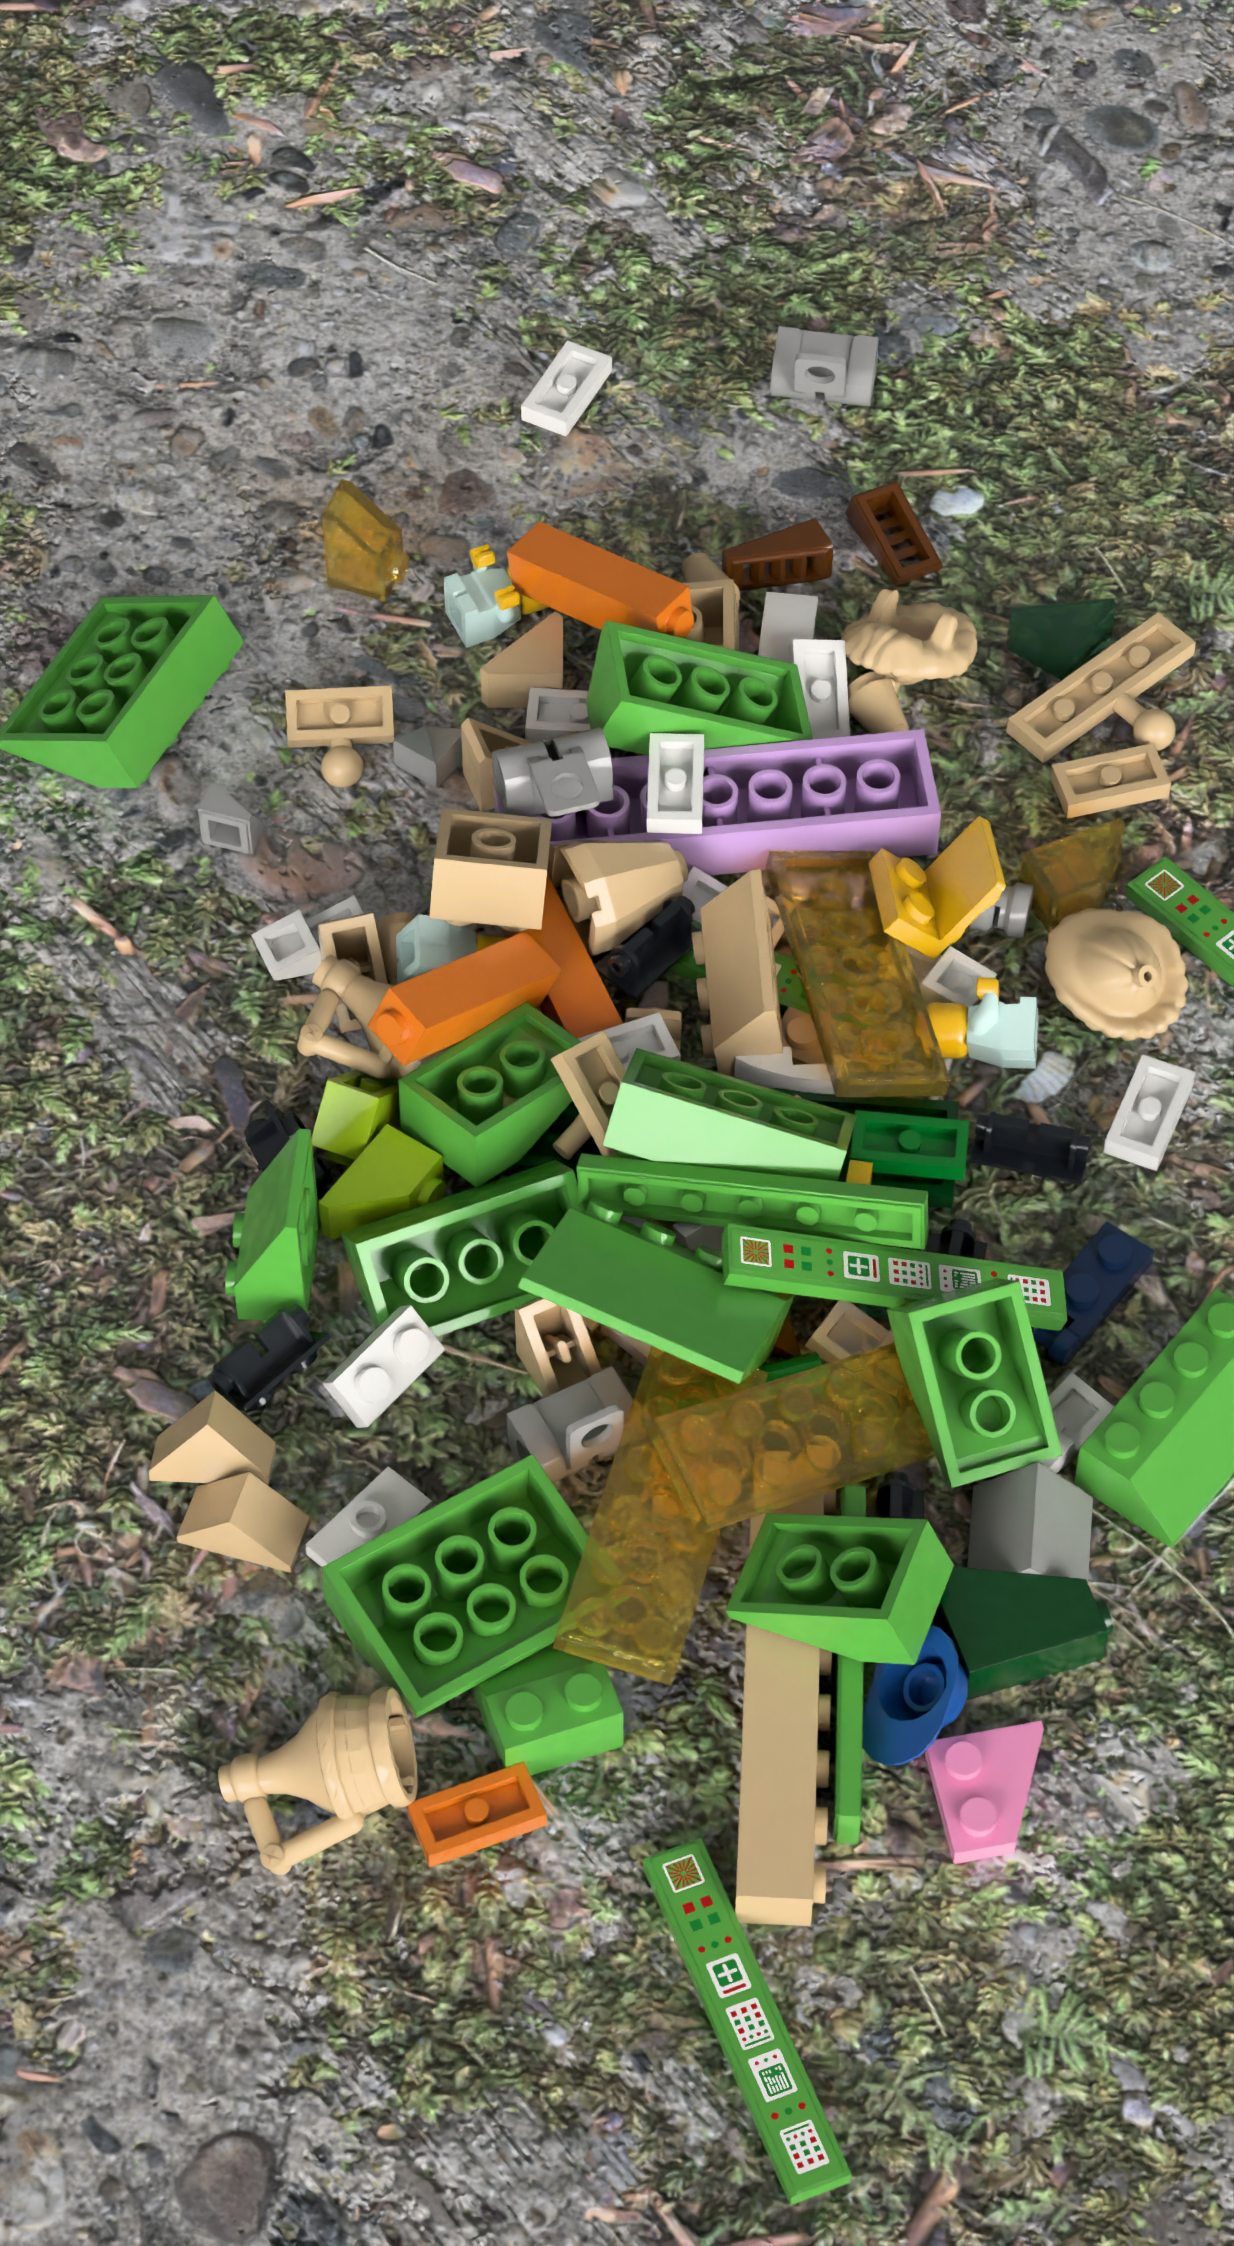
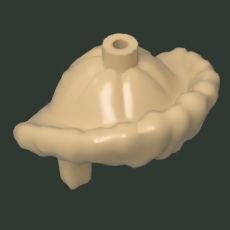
[840,589,978,695]
[1045,908,1189,1041]

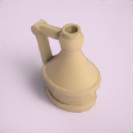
[297,955,463,1081]
[218,1686,418,1875]

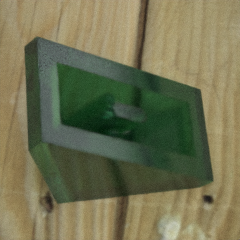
[1007,598,1116,681]

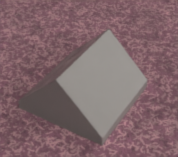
[967,1462,1093,1583]

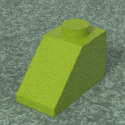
[311,1069,400,1166]
[319,1124,446,1239]

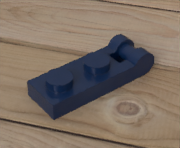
[1031,1221,1154,1366]

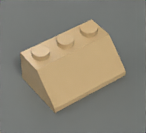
[692,869,784,1077]

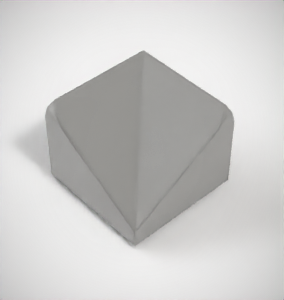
[393,726,462,788]
[198,781,264,854]

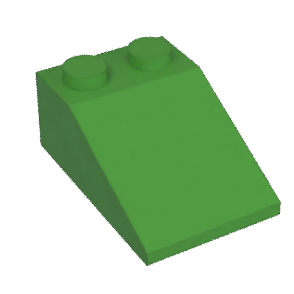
[399,1002,581,1188]
[225,1129,320,1321]
[887,1278,1063,1488]
[725,1513,954,1665]
[471,1626,624,1776]

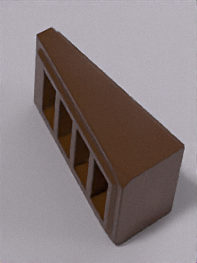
[845,481,943,586]
[722,518,833,591]

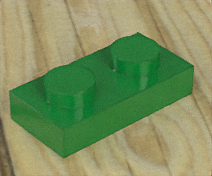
[850,1110,969,1181]

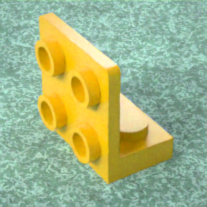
[868,816,1006,960]

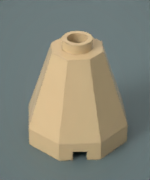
[547,840,688,956]

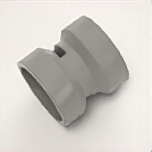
[969,882,1034,939]

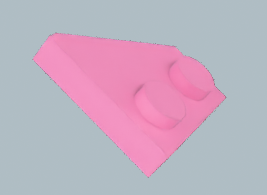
[924,1721,1044,1864]

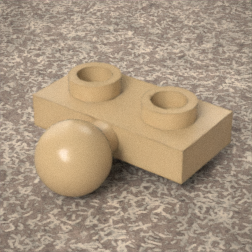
[285,685,395,787]

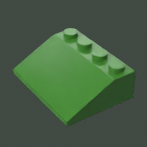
[0,595,244,788]
[518,1199,795,1384]
[322,1454,629,1718]

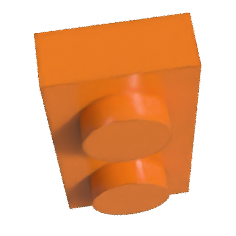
[407,1762,547,1868]

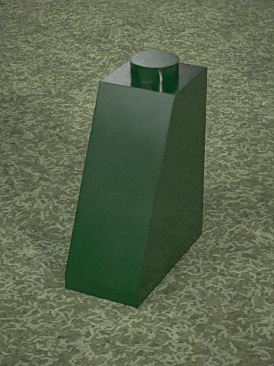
[933,1566,1113,1700]

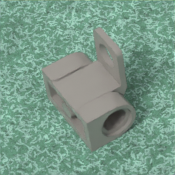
[770,326,878,407]
[492,727,613,817]
[507,1366,647,1483]

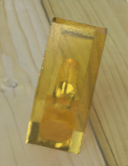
[322,479,409,602]
[1020,817,1126,933]

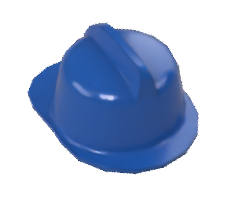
[862,1625,968,1766]

